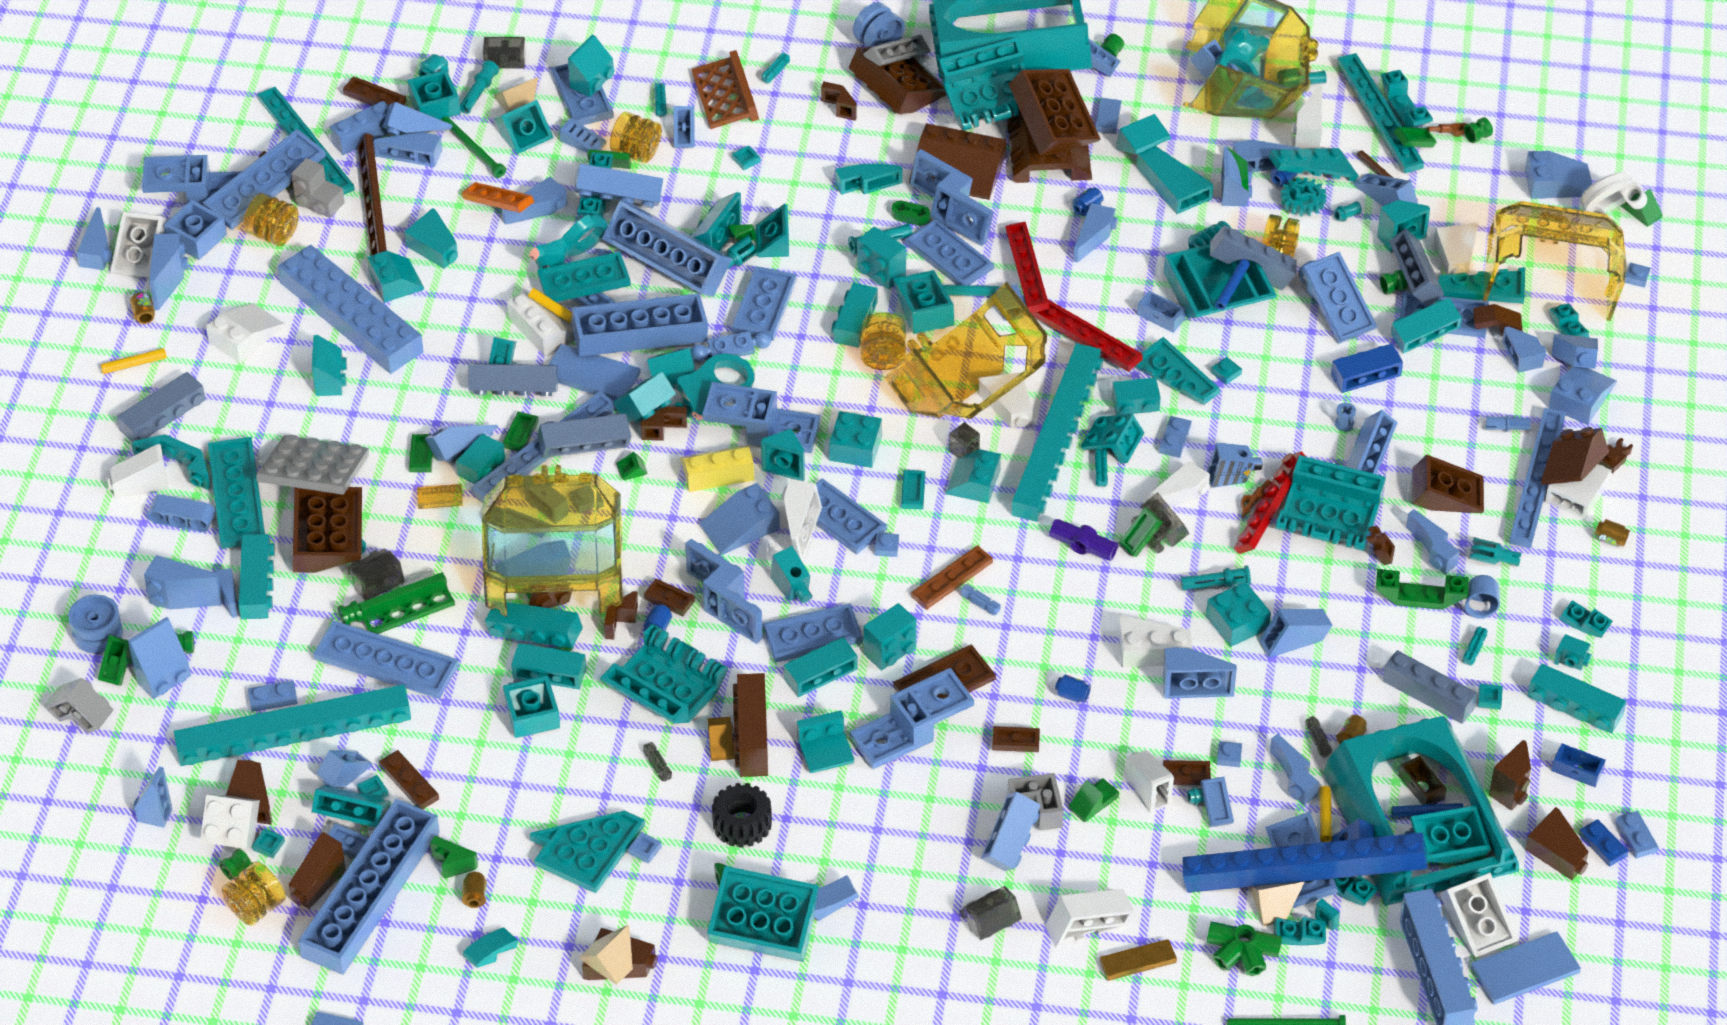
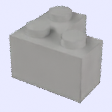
[291,158,345,218]
[44,678,114,733]
[1007,773,1064,831]

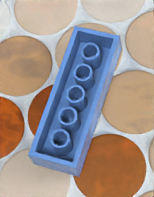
[602,201,732,297]
[571,293,708,357]
[1399,889,1478,1025]

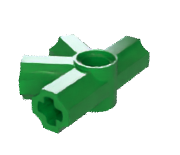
[1206,921,1283,976]

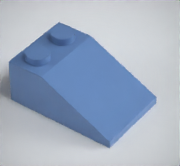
[1525,150,1592,199]
[149,233,188,310]
[1548,367,1617,425]
[699,483,780,555]
[144,555,223,610]
[128,616,191,700]
[1162,647,1237,699]

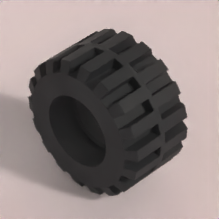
[712,783,772,848]

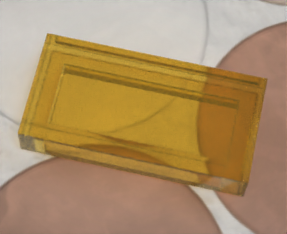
[417,484,463,509]

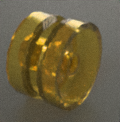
[1262,214,1300,258]

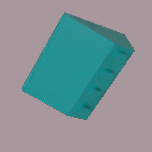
[707,866,819,962]

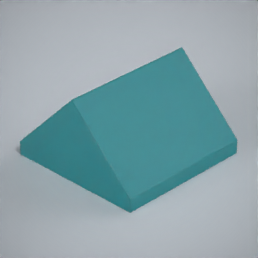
[1115,113,1171,154]
[755,203,789,258]
[647,346,696,388]
[761,429,805,481]

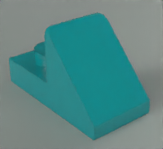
[489,336,517,364]

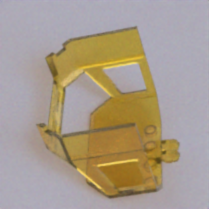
[1483,201,1626,321]
[884,282,1047,419]

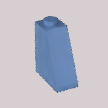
[1259,609,1333,657]

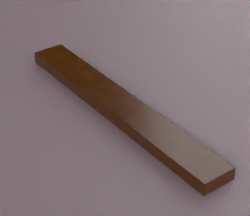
[357,133,387,256]

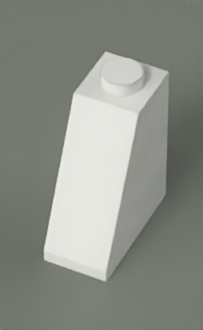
[1434,222,1478,275]
[979,372,1033,428]
[107,444,169,499]
[1545,464,1611,520]
[1125,750,1174,813]

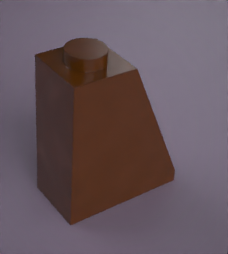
[226,759,273,825]
[1525,807,1589,880]
[288,832,346,909]
[582,928,658,981]

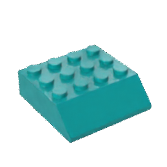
[1164,244,1277,318]

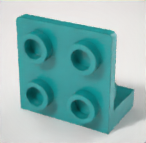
[1081,413,1145,464]
[796,710,854,773]

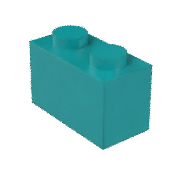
[1112,377,1161,415]
[456,433,506,484]

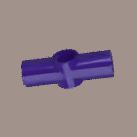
[1049,519,1118,561]

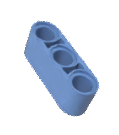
[147,494,216,532]

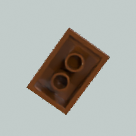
[1541,427,1609,485]
[1412,454,1484,514]

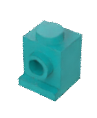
[1554,634,1592,671]

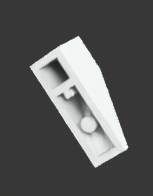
[1145,460,1210,512]

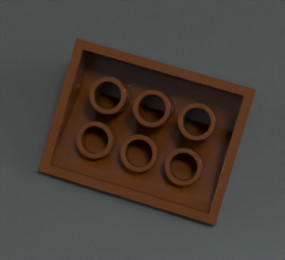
[848,46,947,115]
[1009,69,1101,155]
[909,123,1007,200]
[293,487,362,573]

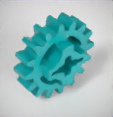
[1280,177,1327,217]

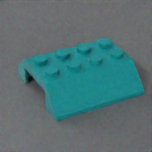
[939,37,1026,131]
[1276,455,1386,551]
[600,624,728,724]

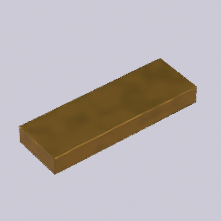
[1100,939,1177,981]

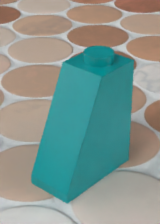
[404,208,458,269]

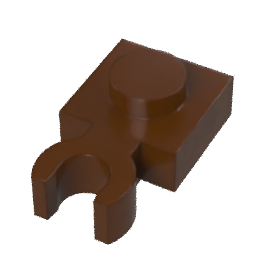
[1598,438,1633,474]
[1367,526,1395,565]

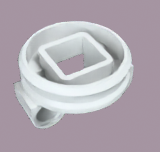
[1581,172,1647,230]

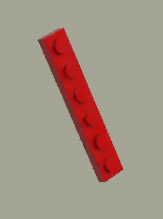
[1005,221,1050,313]
[1029,299,1143,372]
[1234,451,1307,554]

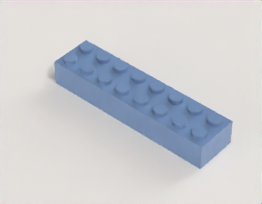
[278,244,424,375]
[298,799,440,975]

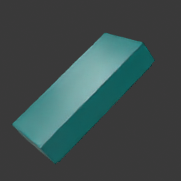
[901,470,926,510]

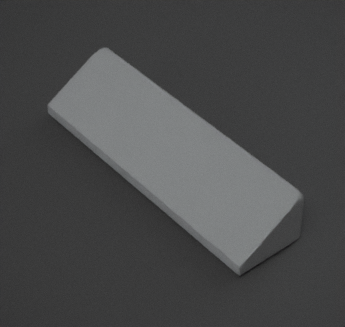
[863,34,931,66]

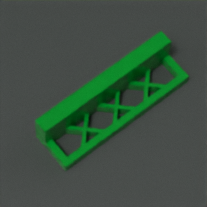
[358,572,455,634]

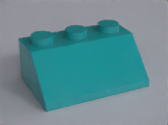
[690,192,742,251]

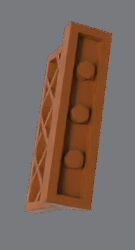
[691,49,759,129]

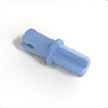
[1486,415,1531,432]

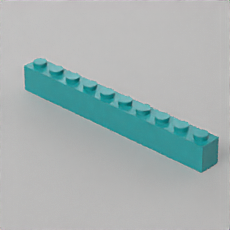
[1012,343,1104,522]
[173,684,412,767]

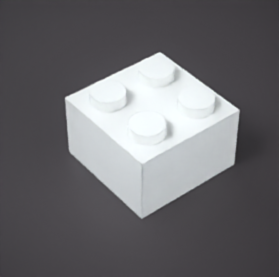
[200,794,260,849]

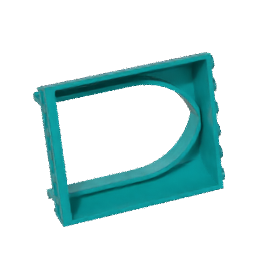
[929,0,1092,78]
[1323,716,1519,906]

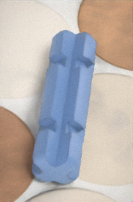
[961,584,1001,616]

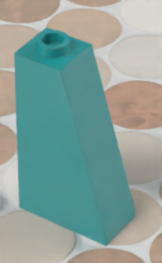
[1137,146,1213,215]

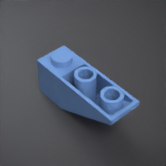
[425,424,498,463]

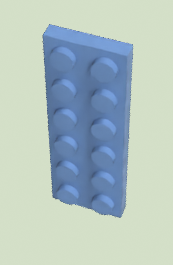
[203,129,326,230]
[313,620,459,699]

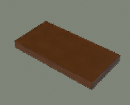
[893,644,996,699]

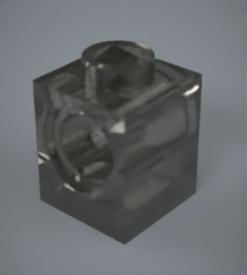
[949,422,980,458]

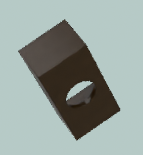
[1399,755,1447,805]

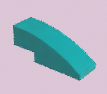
[835,163,903,195]

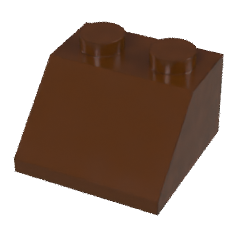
[1489,739,1531,811]

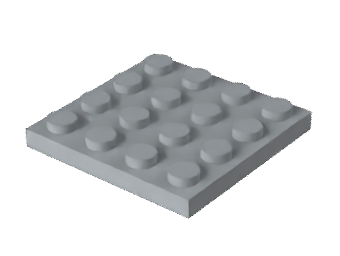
[257,434,369,495]

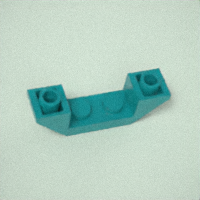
[1381,69,1433,127]
[577,152,613,217]
[132,434,211,490]

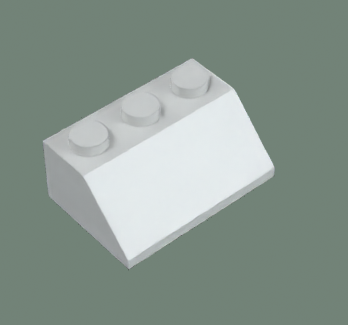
[507,292,575,357]

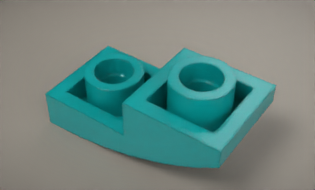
[1549,303,1589,337]
[1559,600,1613,638]
[1334,876,1379,906]
[1274,917,1326,946]
[462,927,518,968]

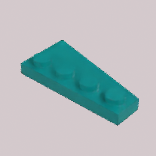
[1268,148,1359,182]
[1438,267,1526,304]
[1134,336,1220,405]

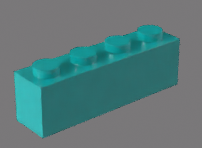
[239,534,275,620]
[485,600,583,648]
[1527,663,1627,734]

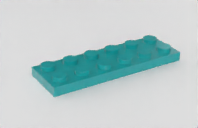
[208,436,265,549]

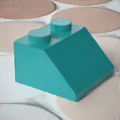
[568,34,615,97]
[494,100,554,154]
[1377,200,1430,253]
[367,251,424,303]
[312,334,347,396]
[946,449,1001,504]
[503,675,560,738]

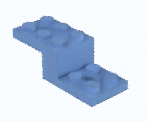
[910,149,994,246]
[142,155,242,206]
[702,382,821,453]
[685,539,763,644]
[849,668,974,769]

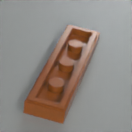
[911,545,993,610]

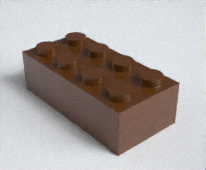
[733,673,768,777]

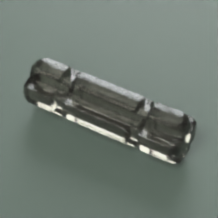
[1305,716,1332,758]
[643,742,672,782]

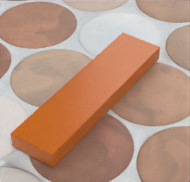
[461,182,534,213]

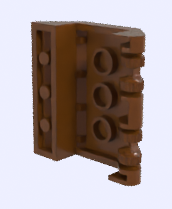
[1007,109,1092,183]

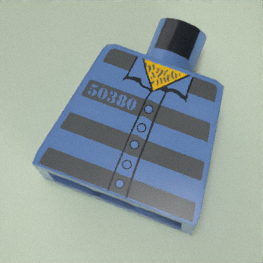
[1207,443,1263,488]

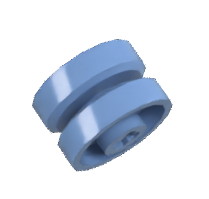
[852,2,905,47]
[68,594,123,654]

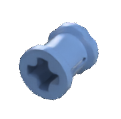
[1335,402,1356,432]

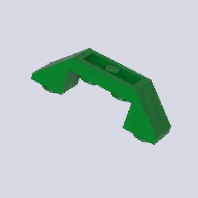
[1376,569,1469,610]

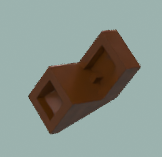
[821,81,857,121]
[1473,304,1523,336]
[641,406,687,441]
[604,591,638,640]

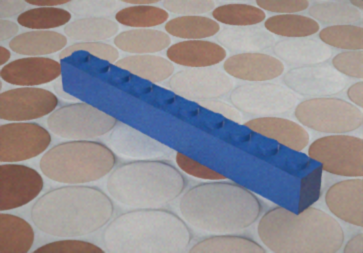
[1182,832,1428,893]

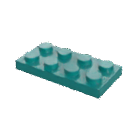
[537,251,631,302]

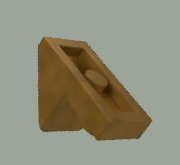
[707,716,735,761]

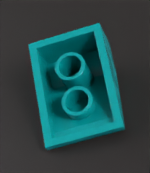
[893,270,954,334]
[1409,805,1491,864]

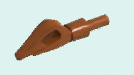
[1427,123,1467,137]
[1241,479,1271,518]

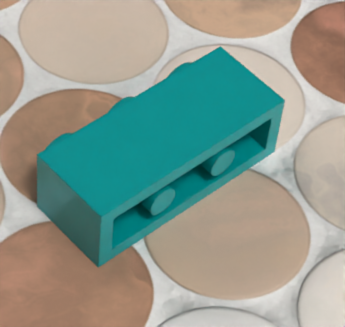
[831,282,878,348]
[1391,298,1462,354]
[784,637,858,698]
[511,643,587,690]
[311,785,391,827]

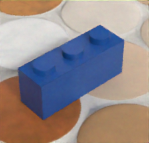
[1331,343,1403,393]

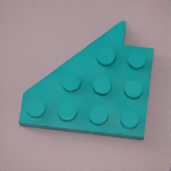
[529,810,645,894]

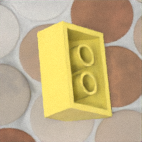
[680,445,754,492]

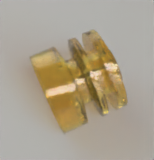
[610,111,662,163]
[244,193,299,247]
[860,312,906,370]
[221,861,286,926]

